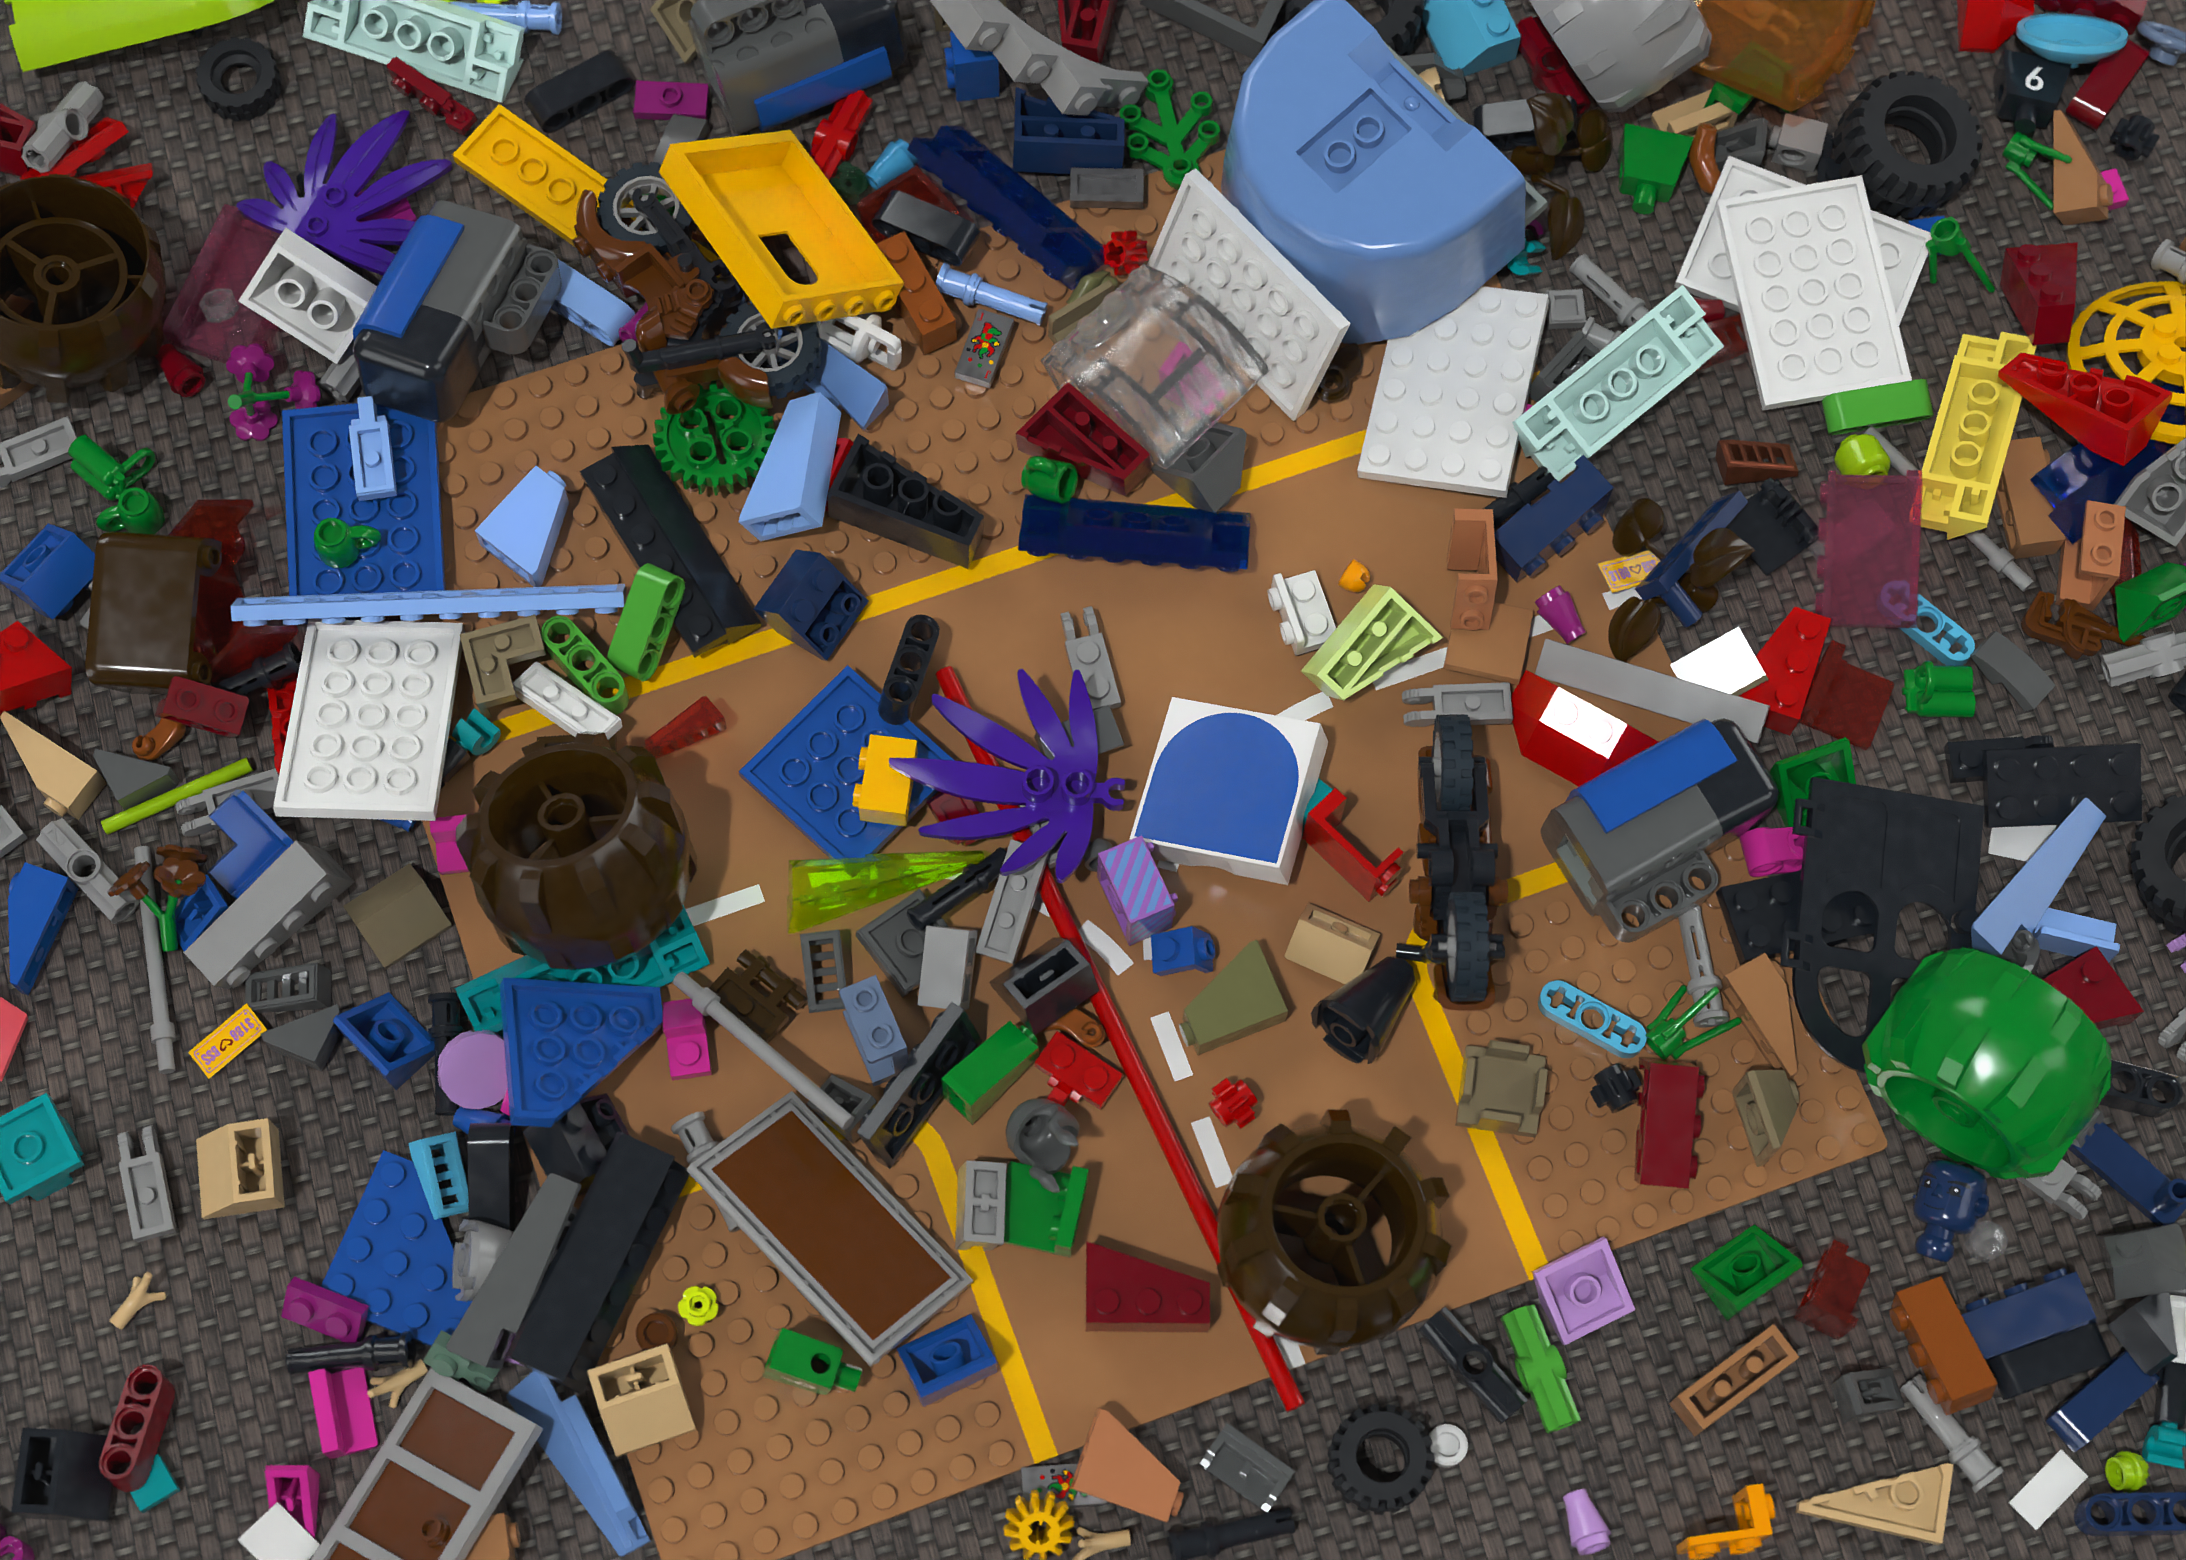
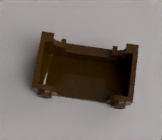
[85,532,222,694]

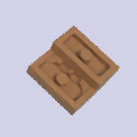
[1443,602,1534,685]

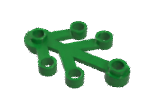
[1120,69,1220,190]

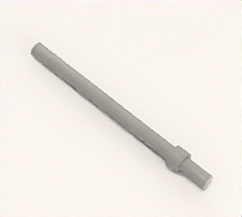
[1863,426,2034,592]
[134,846,176,1074]
[673,971,854,1130]

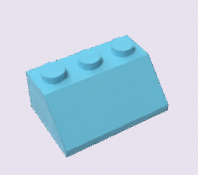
[1421,0,1521,76]

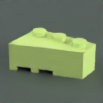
[1301,584,1443,700]

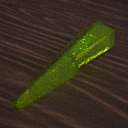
[787,850,984,934]

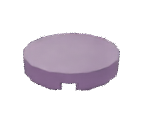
[437,1030,508,1109]

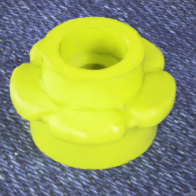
[678,1286,719,1326]

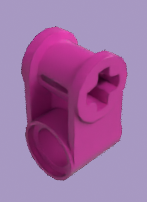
[1739,826,1806,877]

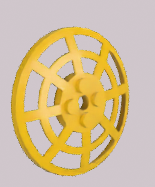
[2066,281,2186,444]

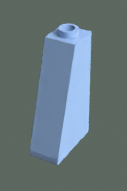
[738,392,841,541]

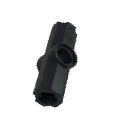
[1418,1306,1528,1425]

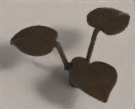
[1510,93,1613,260]
[1608,498,1755,662]

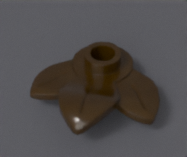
[1315,343,1362,402]

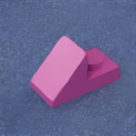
[663,998,712,1081]

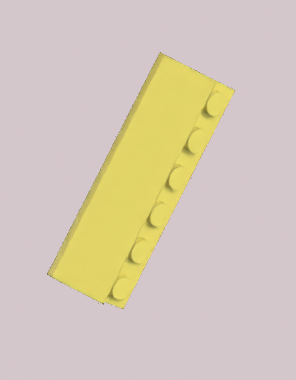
[1910,332,2037,540]

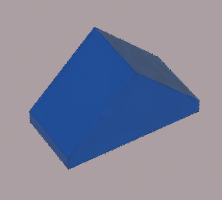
[175,874,229,951]

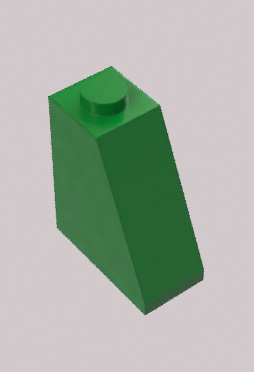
[942,1021,1039,1125]

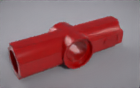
[809,90,873,183]

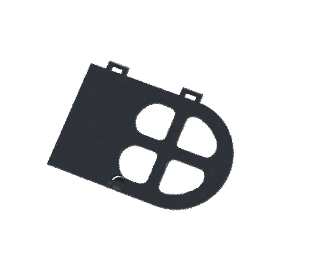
[1780,777,1984,1074]

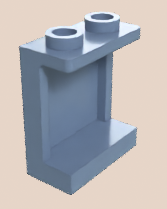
[839,975,908,1086]

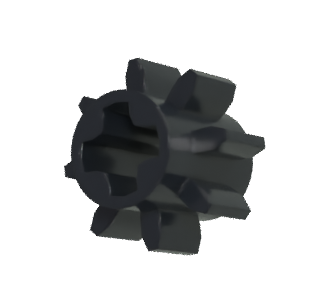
[2110,115,2160,161]
[1590,1064,1642,1113]

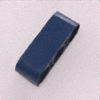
[2045,1350,2160,1453]
[2074,1492,2186,1536]

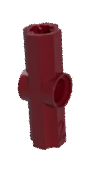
[1516,15,1591,118]

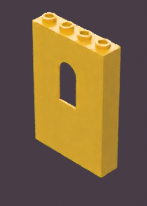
[659,130,904,329]

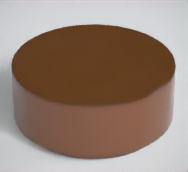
[636,1313,678,1351]

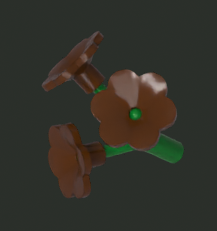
[107,844,207,951]

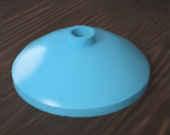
[2016,13,2128,68]

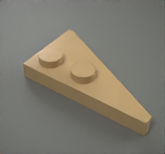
[1795,1463,1954,1545]

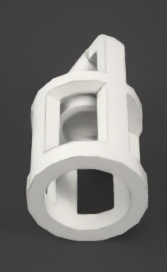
[815,313,902,370]

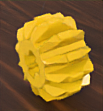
[1003,1489,1074,1560]

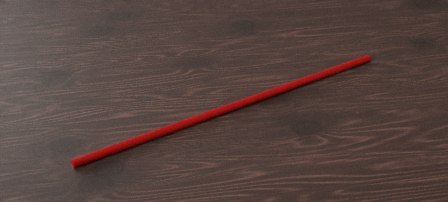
[935,666,1306,1412]

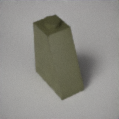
[1179,940,1288,1055]

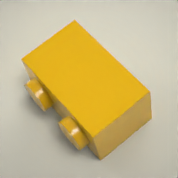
[852,734,918,827]

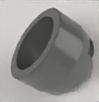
[1084,838,1113,872]

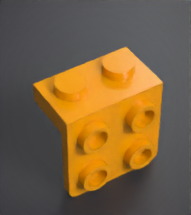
[1676,1484,1775,1560]

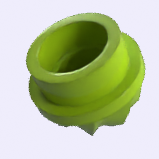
[2105,1451,2150,1493]

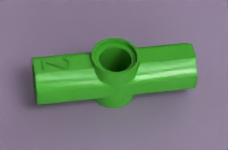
[1501,1304,1581,1434]

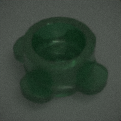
[829,162,869,206]

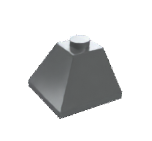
[1151,418,1247,513]
[2097,1223,2186,1300]

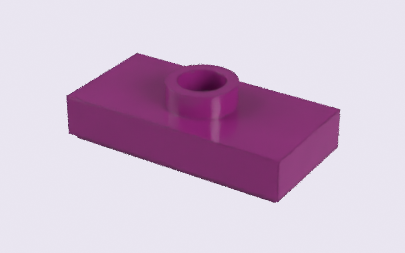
[633,80,710,120]

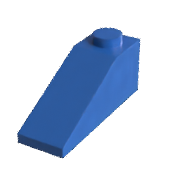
[8,862,78,995]

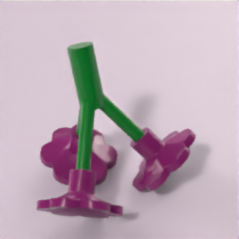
[226,343,321,442]

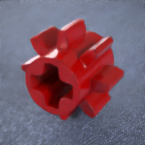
[1102,230,1149,276]
[1208,1078,1258,1129]

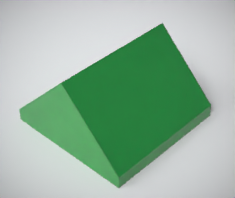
[2115,562,2186,642]
[1769,737,1856,827]
[1690,1224,1803,1321]

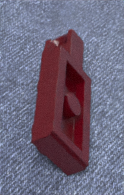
[386,57,477,136]

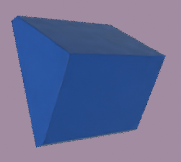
[333,992,435,1090]
[896,1314,998,1407]

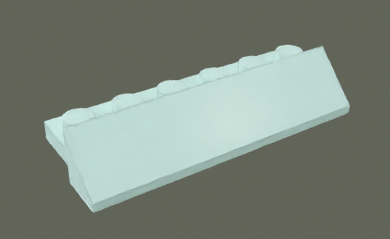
[303,0,525,103]
[1512,285,1724,481]

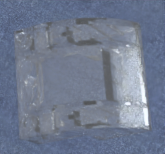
[1041,264,1270,470]

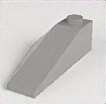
[2114,438,2186,547]

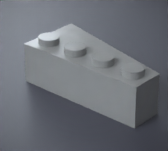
[184,840,354,989]

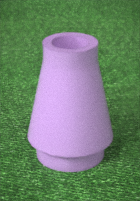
[1563,1489,1611,1555]

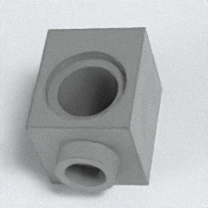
[1768,113,1828,172]

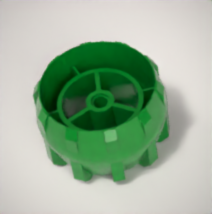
[1862,947,2112,1180]

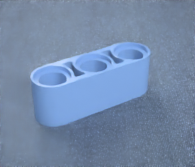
[551,259,635,346]

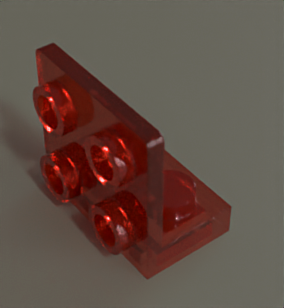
[1799,640,1894,750]

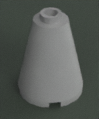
[452,1219,514,1302]

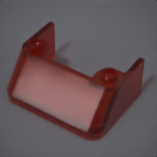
[169,499,299,684]

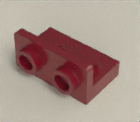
[155,676,249,738]

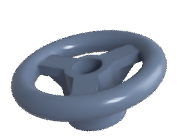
[2137,21,2186,66]

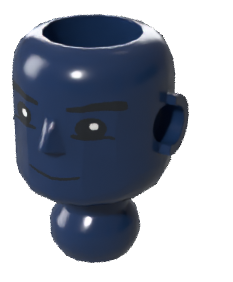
[1912,1160,1989,1263]

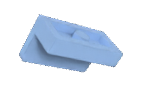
[2032,908,2120,962]

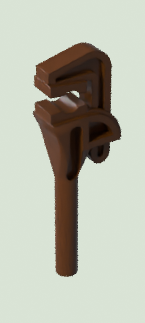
[2021,591,2147,660]

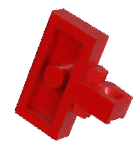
[1034,1031,1123,1110]

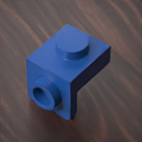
[1151,926,1215,976]

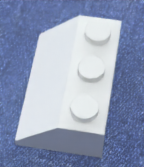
[238,228,377,364]

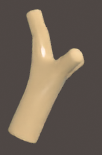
[109,1272,166,1330]
[367,1358,428,1408]
[1072,1527,1131,1560]

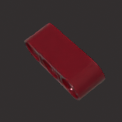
[2065,39,2151,131]
[99,1364,175,1492]

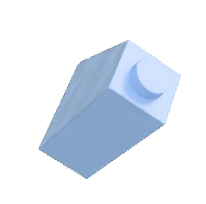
[475,466,569,587]

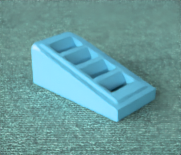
[408,1132,469,1220]

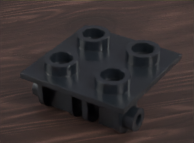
[1725,477,1825,577]

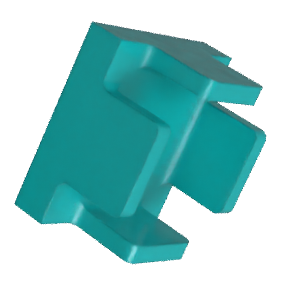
[0,1093,84,1205]

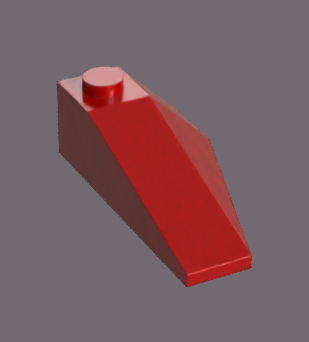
[1998,352,2173,466]

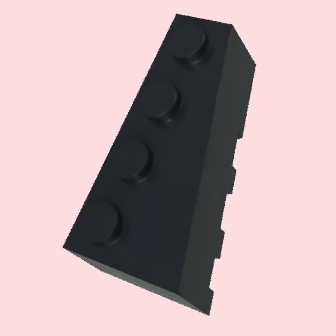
[828,433,984,569]

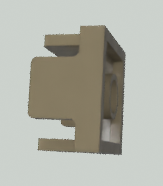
[1455,1040,1548,1138]

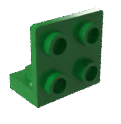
[1004,1162,1089,1258]

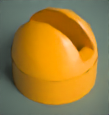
[1338,559,1370,593]

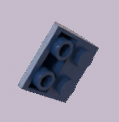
[753,549,869,661]

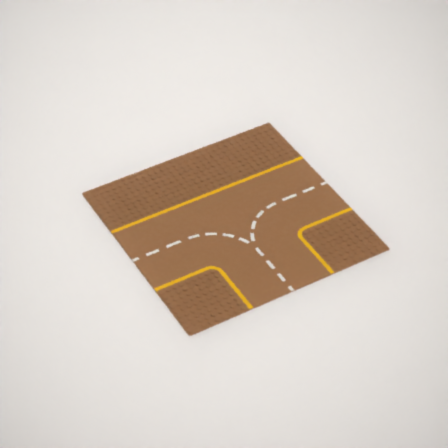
[357,149,1888,1560]

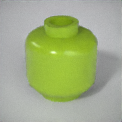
[1834,434,1891,490]

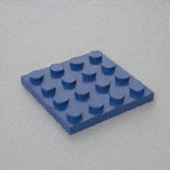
[739,665,955,878]

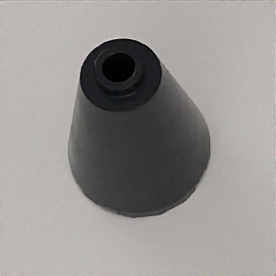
[1311,957,1416,1064]

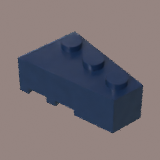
[1012,87,1125,174]
[1494,454,1614,583]
[1961,1268,2098,1362]

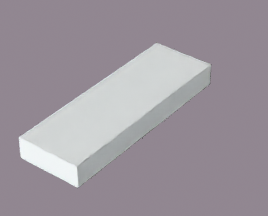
[513,661,622,740]

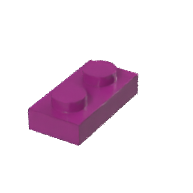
[281,1277,369,1343]

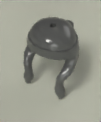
[1005,1098,1080,1193]

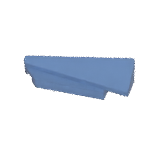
[750,300,889,430]
[1971,798,2106,955]
[507,1371,651,1556]

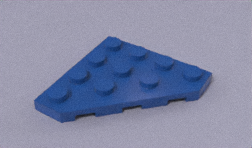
[500,977,663,1127]
[321,1150,472,1347]

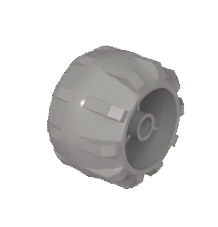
[1529,0,1712,112]

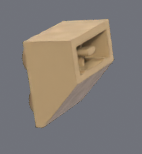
[196,1118,285,1219]
[587,1344,696,1457]

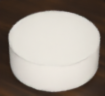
[1429,1424,1468,1468]

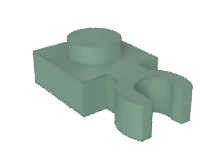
[423,1330,500,1393]

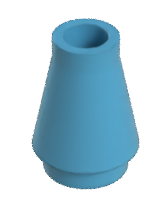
[864,139,919,191]

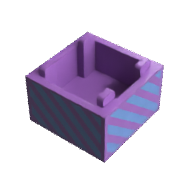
[1097,835,1178,946]

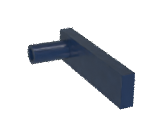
[1635,490,1748,628]
[2069,1122,2186,1226]

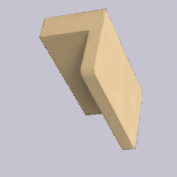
[1651,89,1738,139]
[1285,903,1380,984]

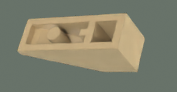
[0,711,107,820]

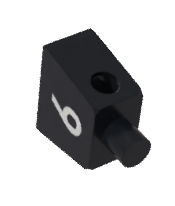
[1993,49,2071,134]

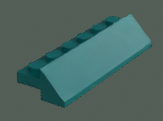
[455,905,710,1037]

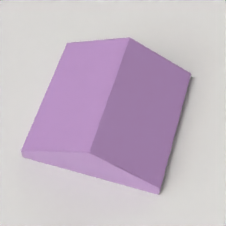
[1532,1236,1635,1345]

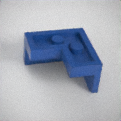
[207,789,294,900]

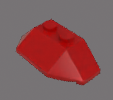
[1957,0,2034,53]
[1511,670,1658,787]

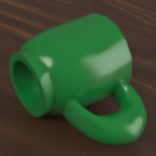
[1021,456,1078,504]
[96,487,165,534]
[313,518,381,568]

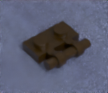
[709,949,807,1043]

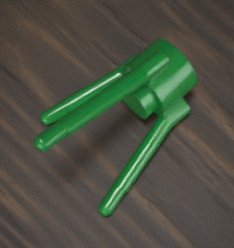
[2002,132,2072,210]
[1925,217,1995,293]
[1645,985,1742,1060]

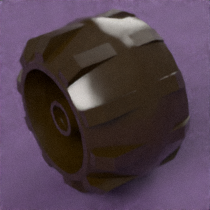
[0,174,167,403]
[456,732,697,970]
[1215,1109,1452,1355]

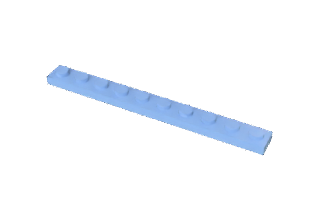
[231,584,626,627]

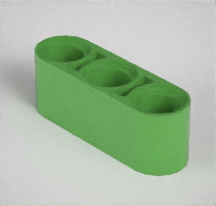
[1822,379,1934,435]
[607,563,685,681]
[541,616,629,715]

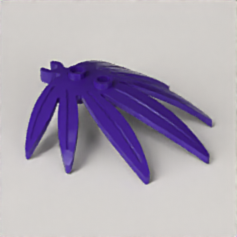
[236,110,453,275]
[888,669,1125,883]

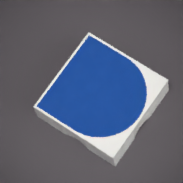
[1130,697,1328,885]

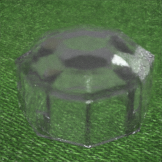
[199,288,240,323]
[1965,1220,2009,1263]

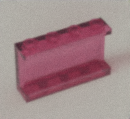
[163,204,281,364]
[1815,470,1923,628]

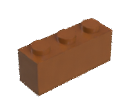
[876,231,957,355]
[1890,1276,1997,1416]

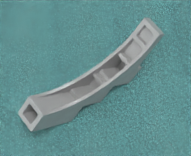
[930,0,1149,116]

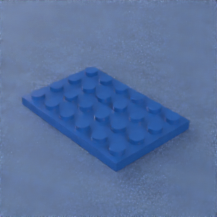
[282,403,446,625]

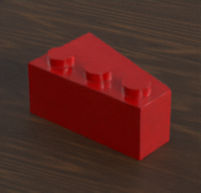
[1739,606,1831,736]
[0,620,72,716]

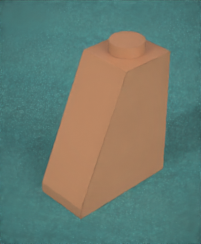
[1070,1408,1184,1522]

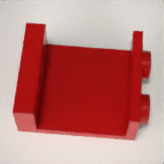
[1302,787,1404,902]

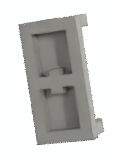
[917,926,978,1010]
[955,1160,1007,1251]

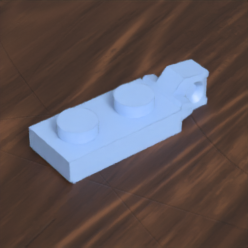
[349,396,397,501]

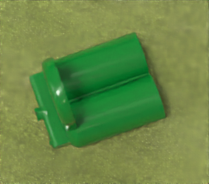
[68,435,156,501]
[1901,661,1976,718]

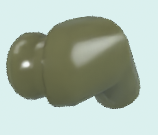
[1066,270,1119,304]

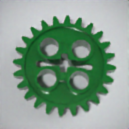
[653,380,776,496]

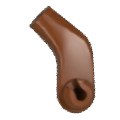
[1689,123,1722,194]
[132,718,186,761]
[1040,1008,1105,1048]

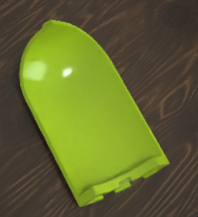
[4,0,274,72]

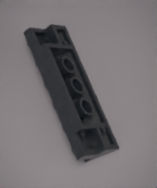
[580,444,762,658]
[506,1131,690,1394]

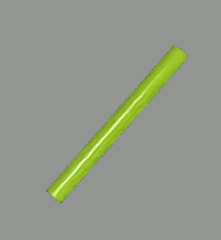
[101,757,253,835]

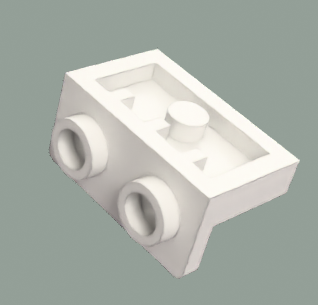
[1267,570,1336,656]

